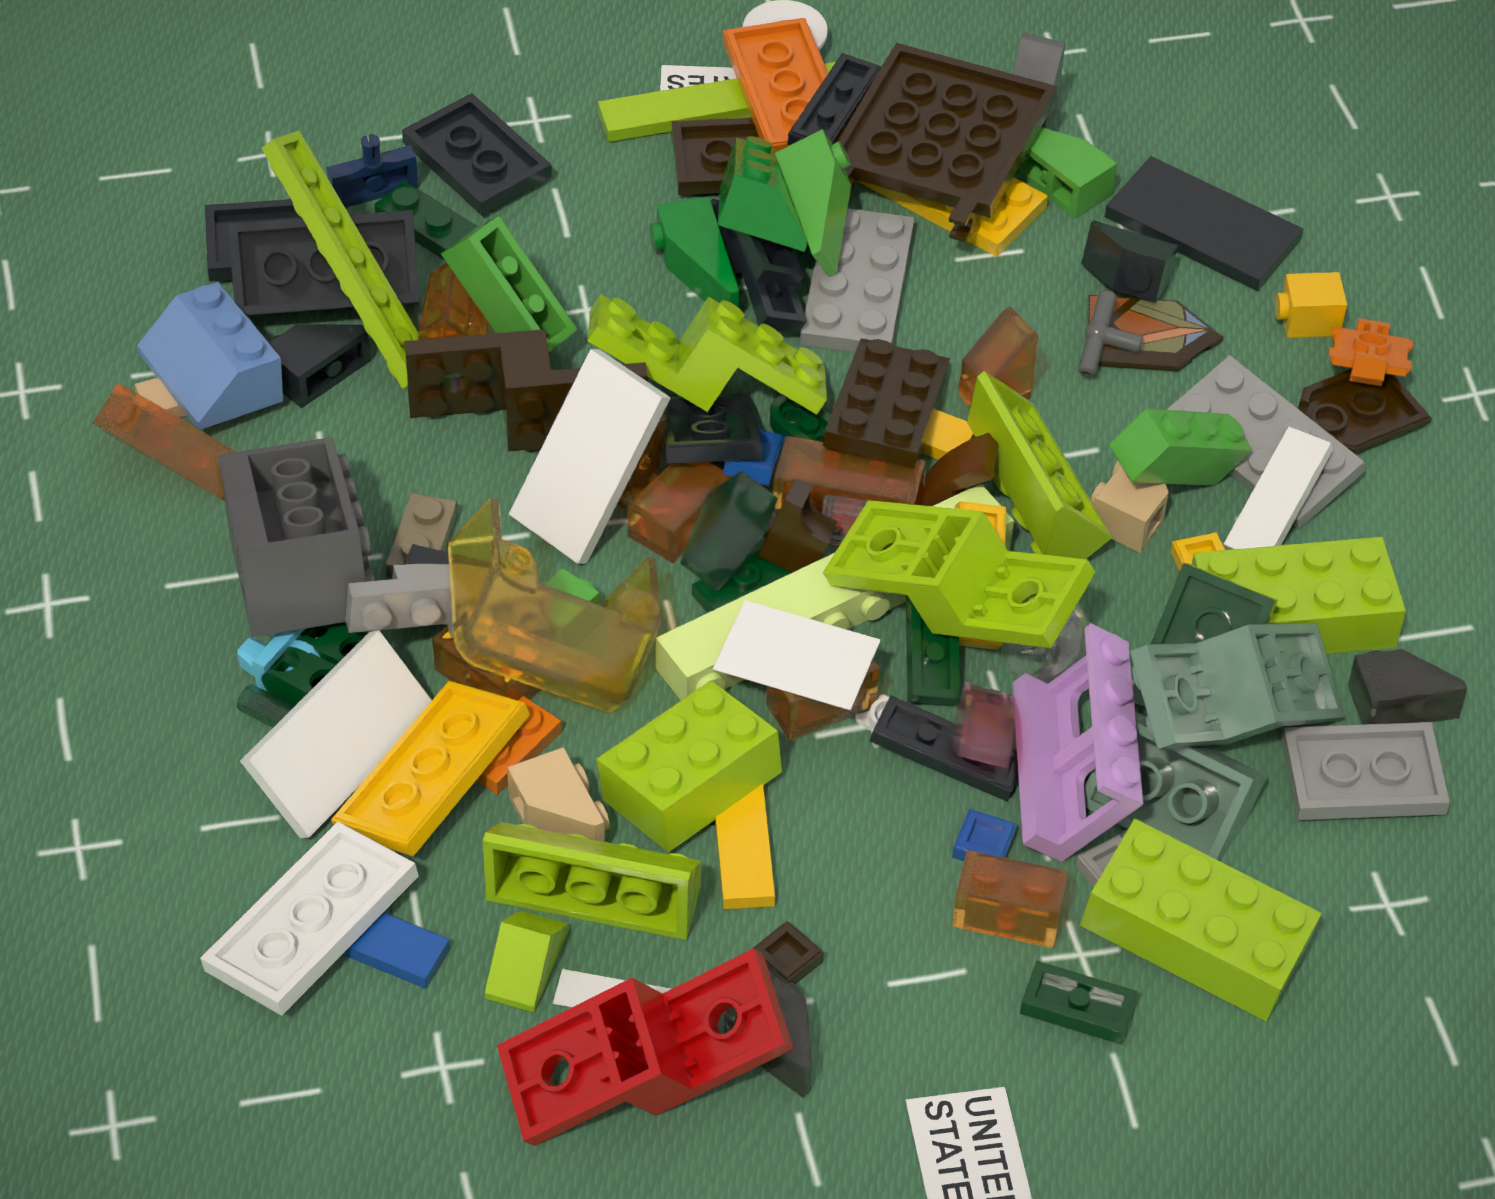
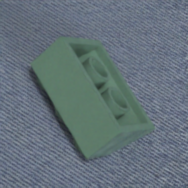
[1084,711,1267,861]

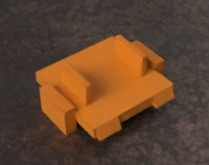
[1329,318,1413,386]

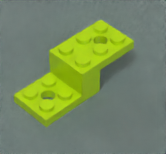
[587,294,827,414]
[823,500,1096,648]

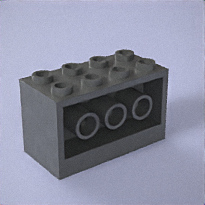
[218,437,375,637]

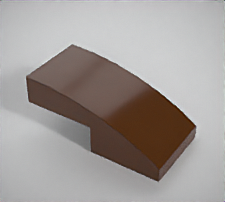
[919,432,999,506]

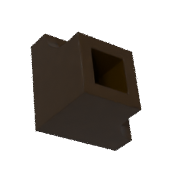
[757,478,838,573]

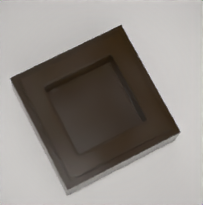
[752,921,824,992]

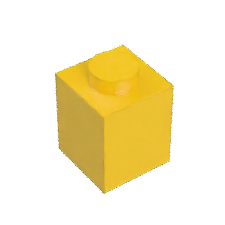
[1275,272,1347,338]

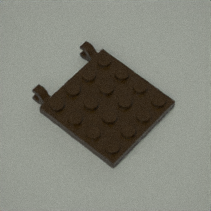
[837,43,1057,243]

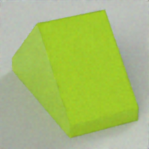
[485,910,569,1013]

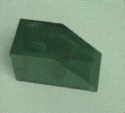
[680,471,778,591]

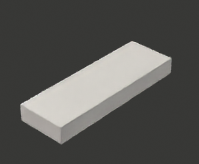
[1224,426,1333,550]

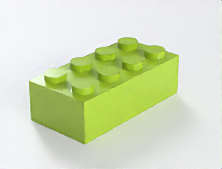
[1192,537,1406,654]
[1079,818,1322,1022]

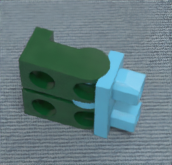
[237,622,368,707]

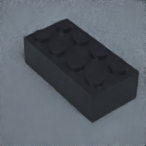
[228,210,420,316]

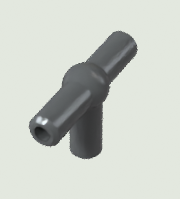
[1078,290,1143,377]

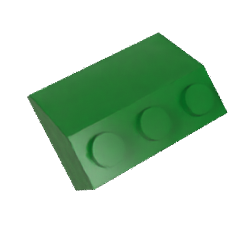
[718,136,808,252]

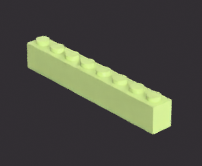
[656,483,1014,700]

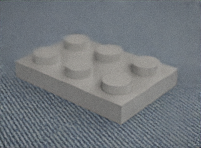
[1281,722,1450,820]

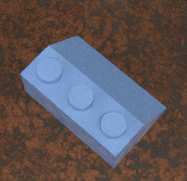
[137,282,283,430]

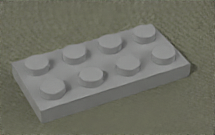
[800,208,915,352]
[1166,355,1365,530]

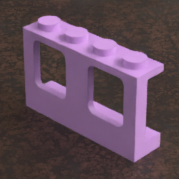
[1013,623,1143,862]

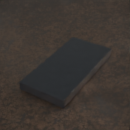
[1105,156,1303,291]

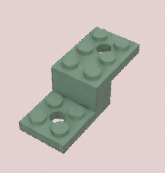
[1130,623,1345,749]

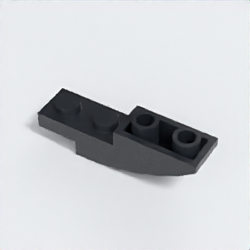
[711,199,807,334]

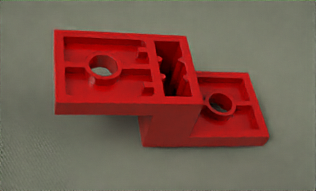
[497,948,794,1146]

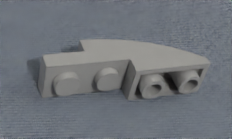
[345,564,552,638]

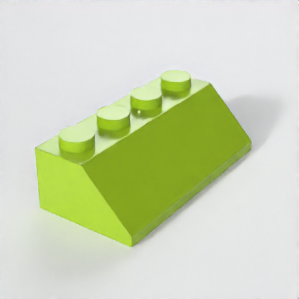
[967,371,1113,559]
[483,822,701,940]

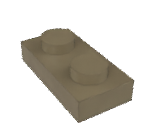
[386,493,458,577]

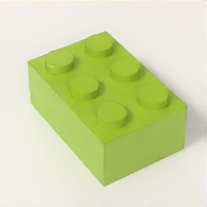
[597,680,782,853]

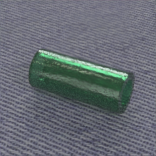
[237,684,295,728]

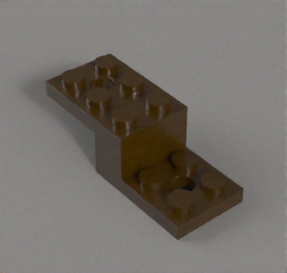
[404,329,648,452]

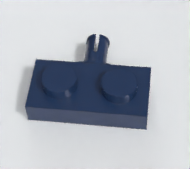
[326,134,418,208]

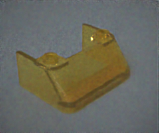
[448,498,662,712]

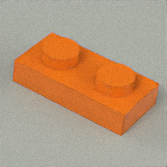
[476,696,562,795]

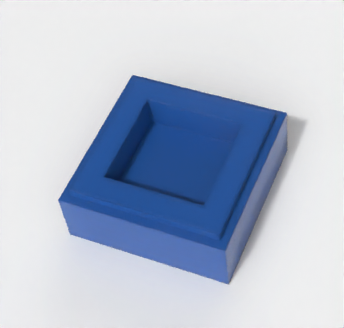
[952,809,1017,873]

